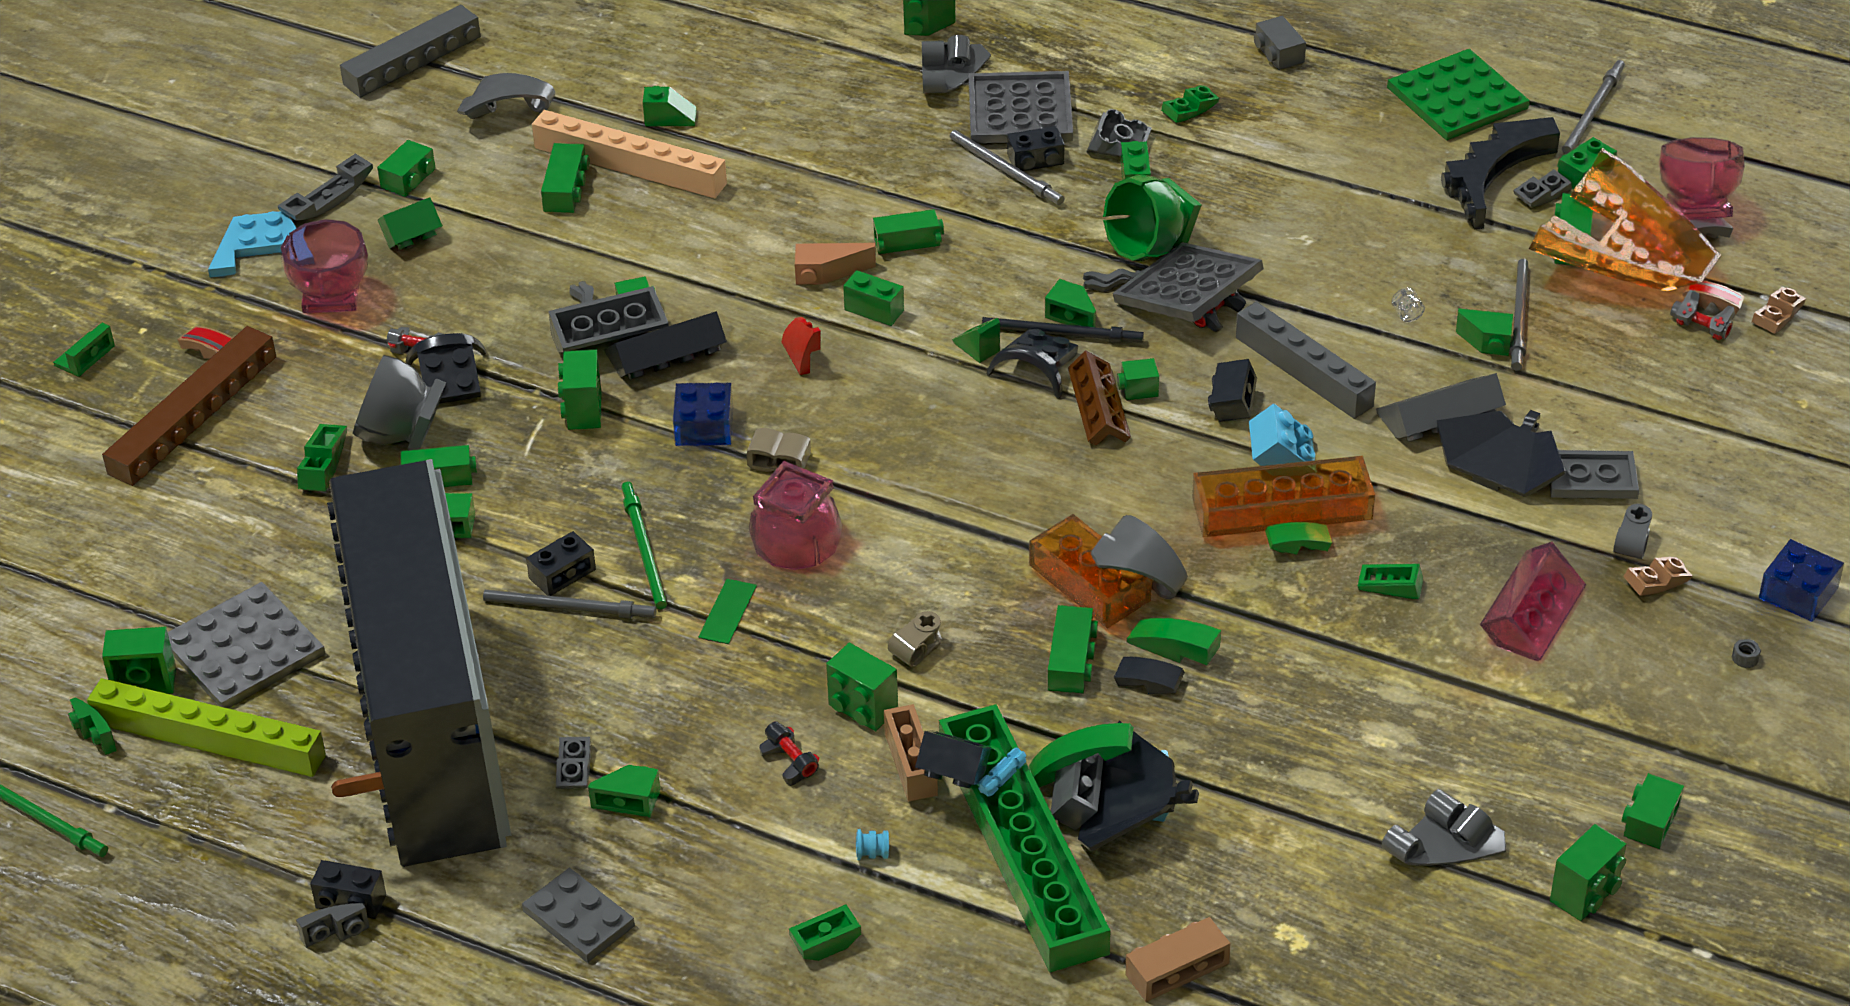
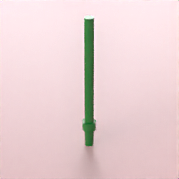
[621,481,667,610]
[0,784,109,857]

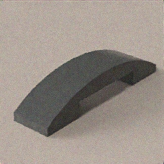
[278,154,373,220]

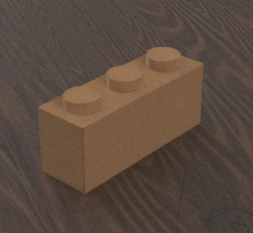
[884,704,938,802]
[1125,917,1231,1002]

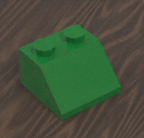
[903,0,956,36]

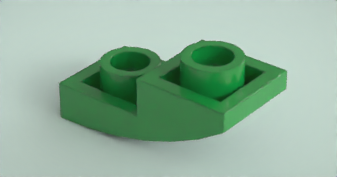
[1161,85,1220,123]
[1265,522,1332,555]
[68,697,117,755]

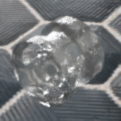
[1391,288,1425,322]

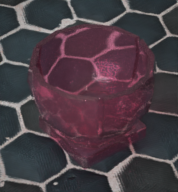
[1659,137,1745,220]
[281,219,368,313]
[749,461,843,570]

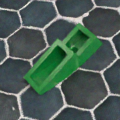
[297,424,347,491]
[1126,618,1221,665]

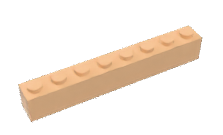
[532,110,727,199]

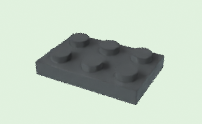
[1549,450,1639,499]
[522,867,635,963]

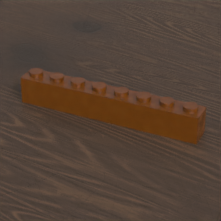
[102,326,276,486]

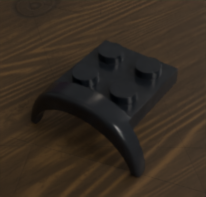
[986,329,1078,398]
[405,333,486,404]

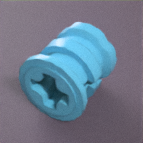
[856,829,889,860]

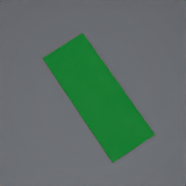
[698,579,757,644]

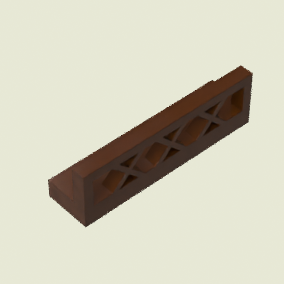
[1068,350,1131,446]

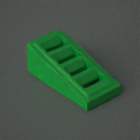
[1357,564,1423,599]

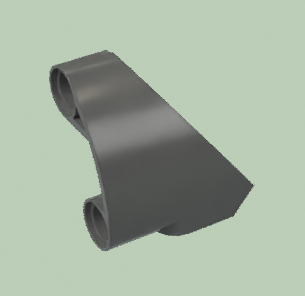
[922,35,991,94]
[457,73,555,119]
[1091,515,1188,599]
[1381,789,1506,866]

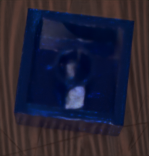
[673,382,733,446]
[1758,539,1844,622]

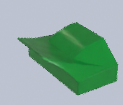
[789,904,861,961]

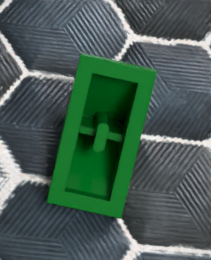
[952,318,1000,363]

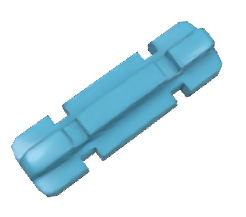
[979,748,1026,796]

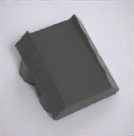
[1086,109,1152,157]

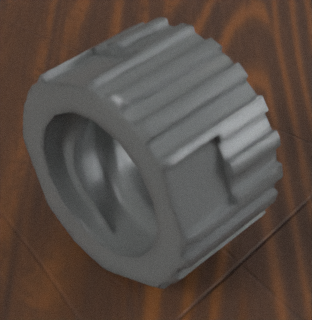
[1732,639,1761,668]

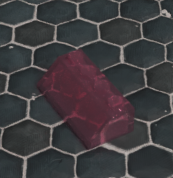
[1480,541,1586,661]

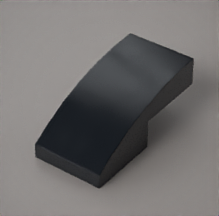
[1114,657,1185,694]

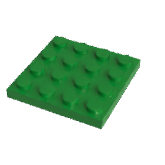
[1387,48,1530,141]

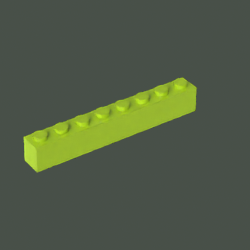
[87,678,326,777]

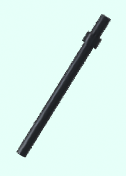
[982,317,1144,343]

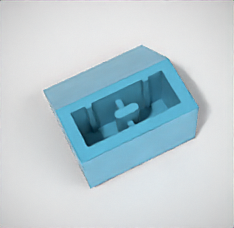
[1249,404,1316,474]

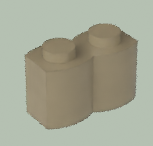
[747,428,811,477]

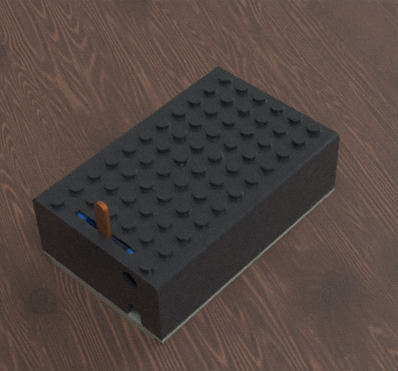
[327,459,511,867]

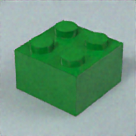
[558,350,602,430]
[102,627,176,694]
[826,642,898,732]
[1550,824,1627,921]

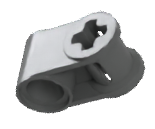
[1613,504,1652,559]

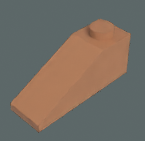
[795,243,876,285]

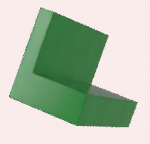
[53,322,115,377]

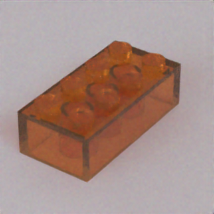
[1029,514,1152,629]

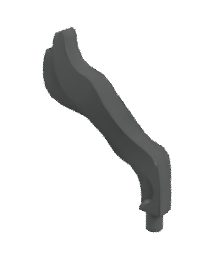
[1083,269,1143,292]
[569,281,594,303]

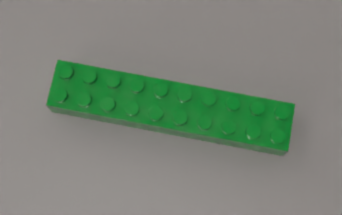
[939,704,1111,973]

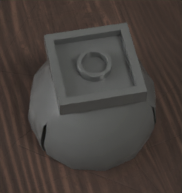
[352,355,446,451]

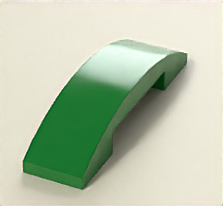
[1029,723,1134,788]

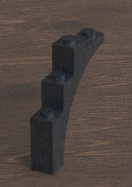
[1441,117,1560,230]

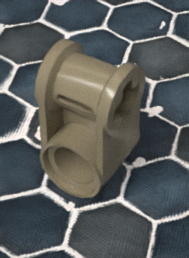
[888,611,941,667]

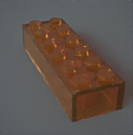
[1192,456,1375,537]

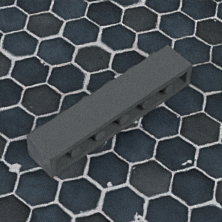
[340,4,481,98]
[1236,301,1376,419]

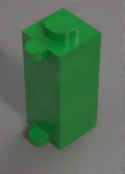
[873,209,944,255]
[401,445,477,487]

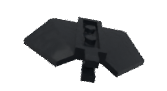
[1437,409,1565,497]
[1078,721,1199,851]

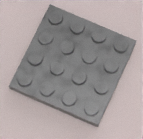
[969,71,1073,144]
[1113,242,1264,322]
[168,582,326,708]

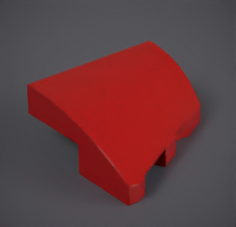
[781,317,821,375]

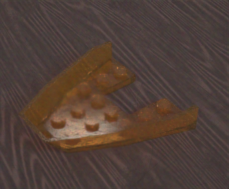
[1529,148,1721,291]

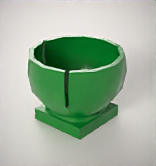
[1103,175,1202,261]

